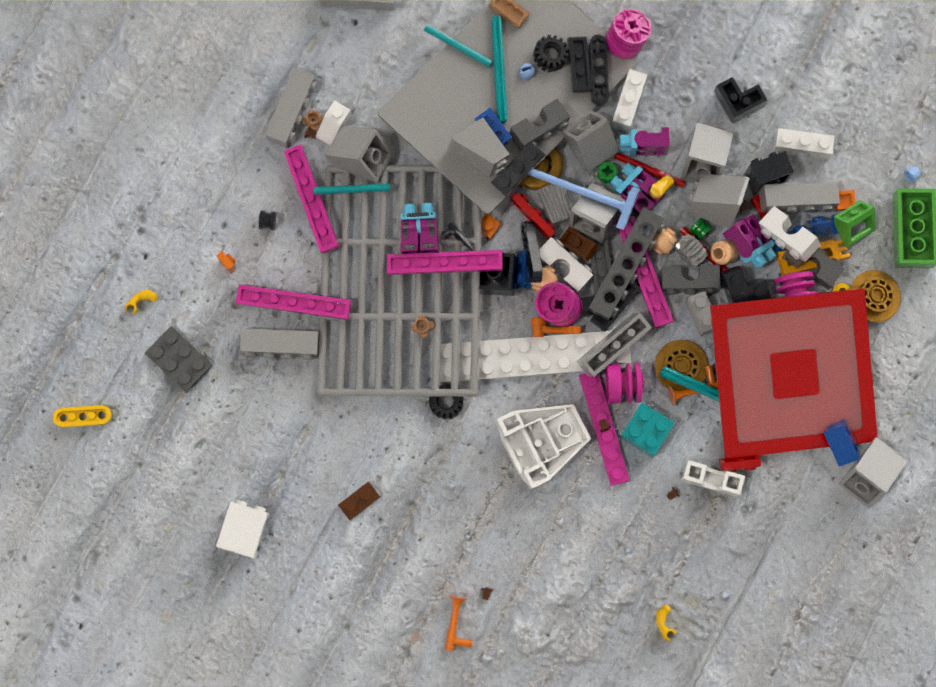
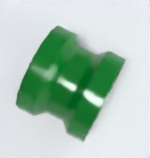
[597,162,617,184]
[688,218,712,241]

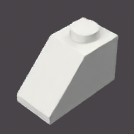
[316,100,352,146]

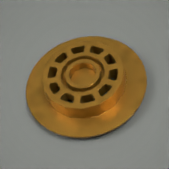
[520,147,563,190]
[850,270,901,322]
[655,340,708,390]

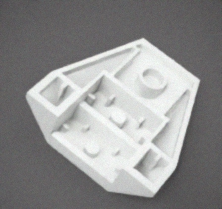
[496,404,591,489]

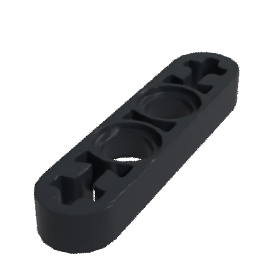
[588,35,609,106]
[521,221,543,283]

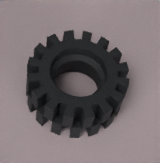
[533,35,569,72]
[429,383,463,420]

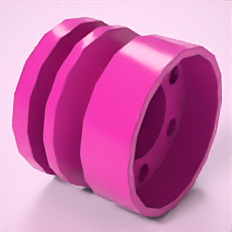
[605,9,651,59]
[774,271,818,297]
[535,282,583,327]
[605,363,644,404]

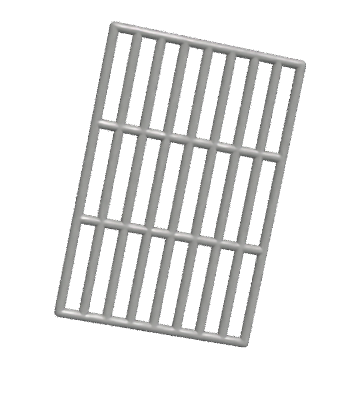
[317,165,482,397]

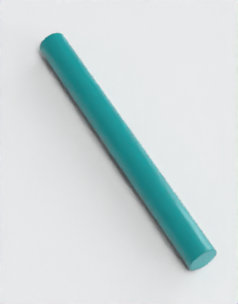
[424,24,493,67]
[313,183,390,195]

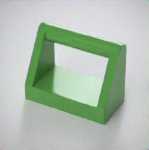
[834,200,875,248]

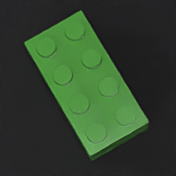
[892,189,936,268]

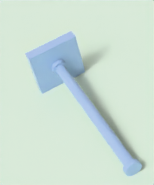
[527,169,640,230]

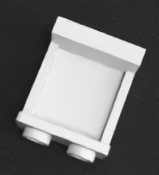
[216,500,269,559]

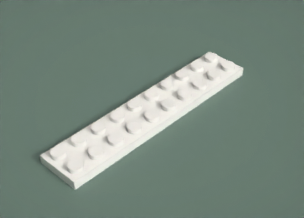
[440,331,632,383]

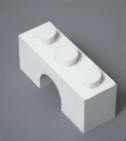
[611,69,647,133]
[773,128,834,160]
[759,206,820,262]
[539,237,593,294]
[681,460,745,497]

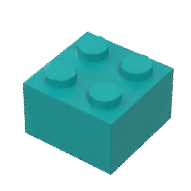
[620,403,674,458]

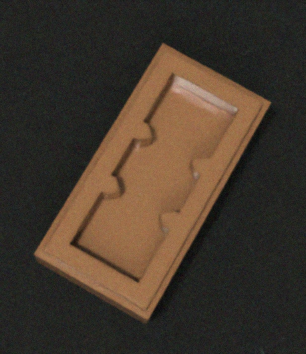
[488,0,530,29]

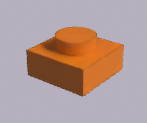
[836,190,856,211]
[481,214,501,240]
[217,251,236,274]

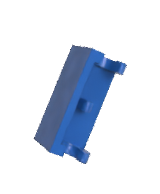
[824,419,860,467]

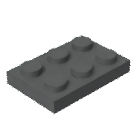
[145,326,213,393]

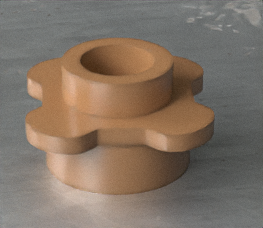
[302,110,324,131]
[411,315,434,338]

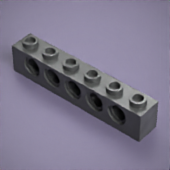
[588,207,665,321]

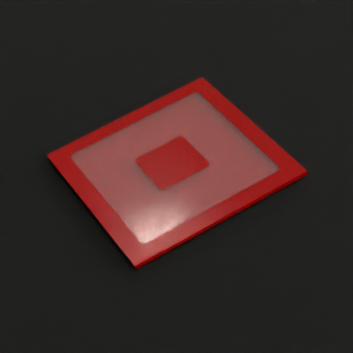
[710,288,878,459]

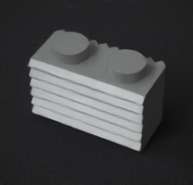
[537,184,573,226]
[686,292,712,336]

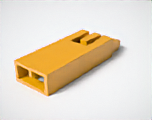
[776,239,851,276]

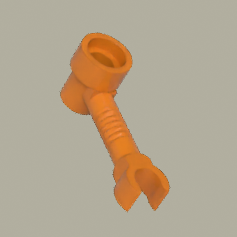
[531,318,581,337]

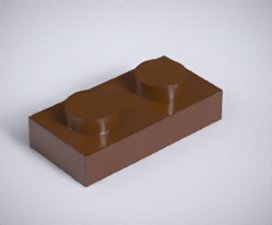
[559,226,599,261]
[338,481,380,521]

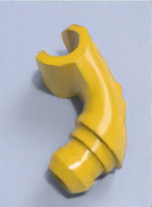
[650,176,674,199]
[125,289,158,315]
[656,605,676,641]

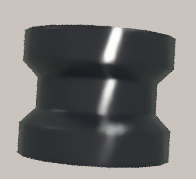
[258,210,276,231]

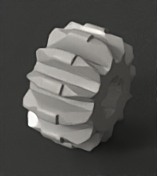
[675,234,707,267]

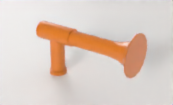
[668,365,718,406]
[445,595,473,651]

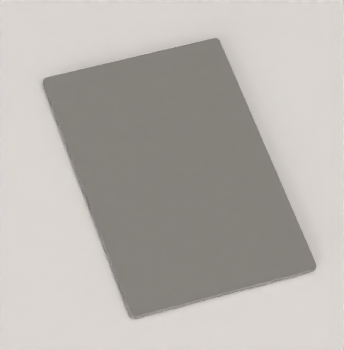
[378,0,637,214]

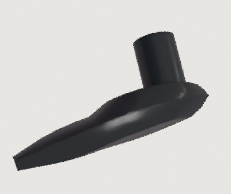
[441,223,474,251]

